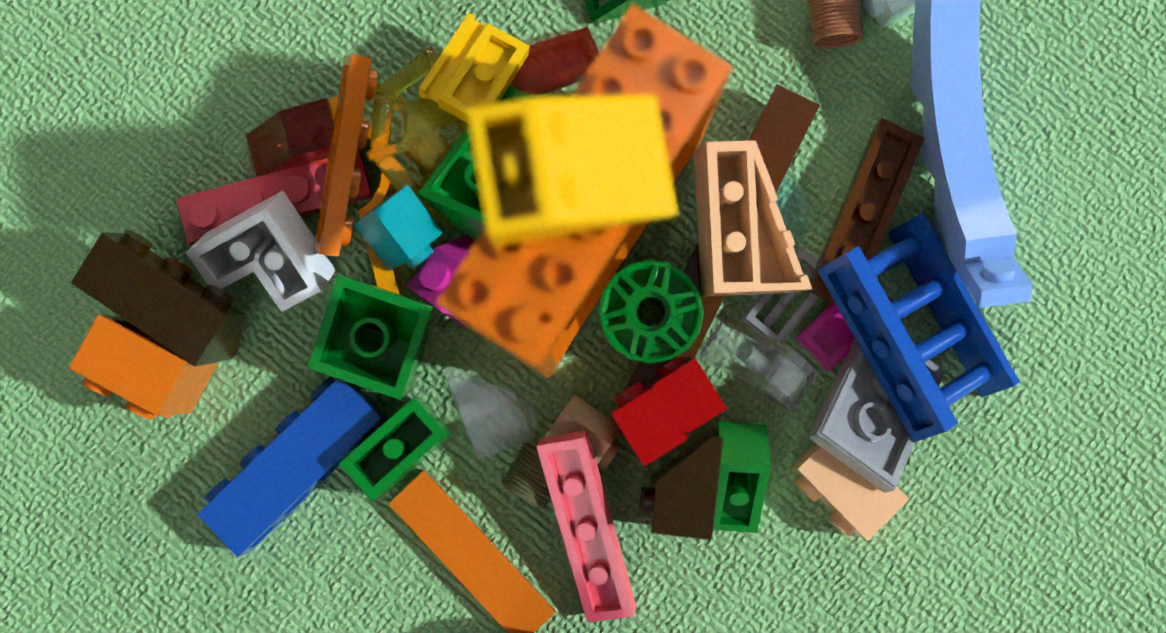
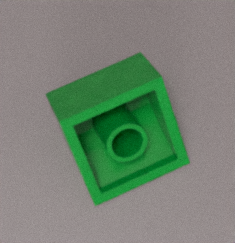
[307,274,433,400]

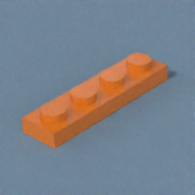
[314,54,377,257]

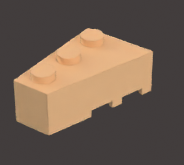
[694,140,812,297]

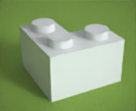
[185,190,336,312]

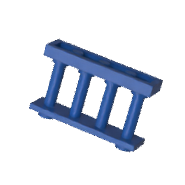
[817,212,1020,442]

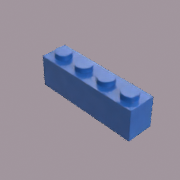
[197,377,388,557]

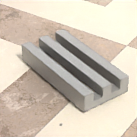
[739,246,819,349]

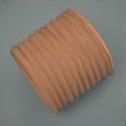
[808,0,864,49]

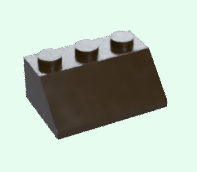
[71,230,245,367]

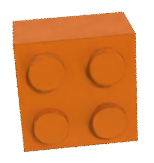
[69,314,218,420]

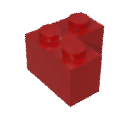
[611,355,727,466]

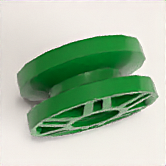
[599,260,704,364]

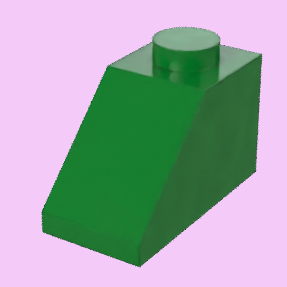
[713,421,771,533]

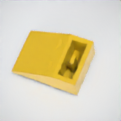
[467,95,677,247]

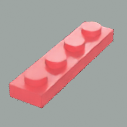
[177,149,373,246]
[536,430,637,623]

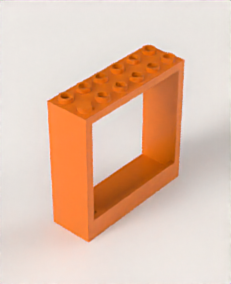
[436,4,733,380]

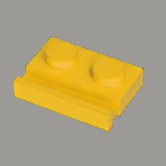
[419,12,530,124]

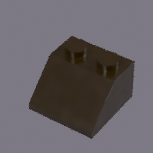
[638,435,723,540]

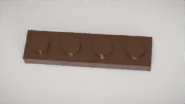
[807,118,924,304]

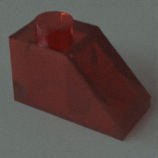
[246,98,334,177]

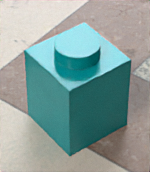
[353,185,444,271]

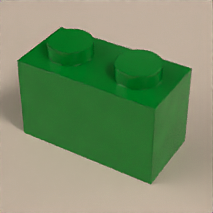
[339,397,453,501]

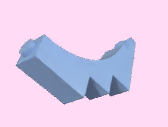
[910,0,1033,308]

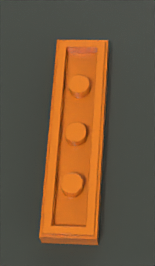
[388,470,556,633]

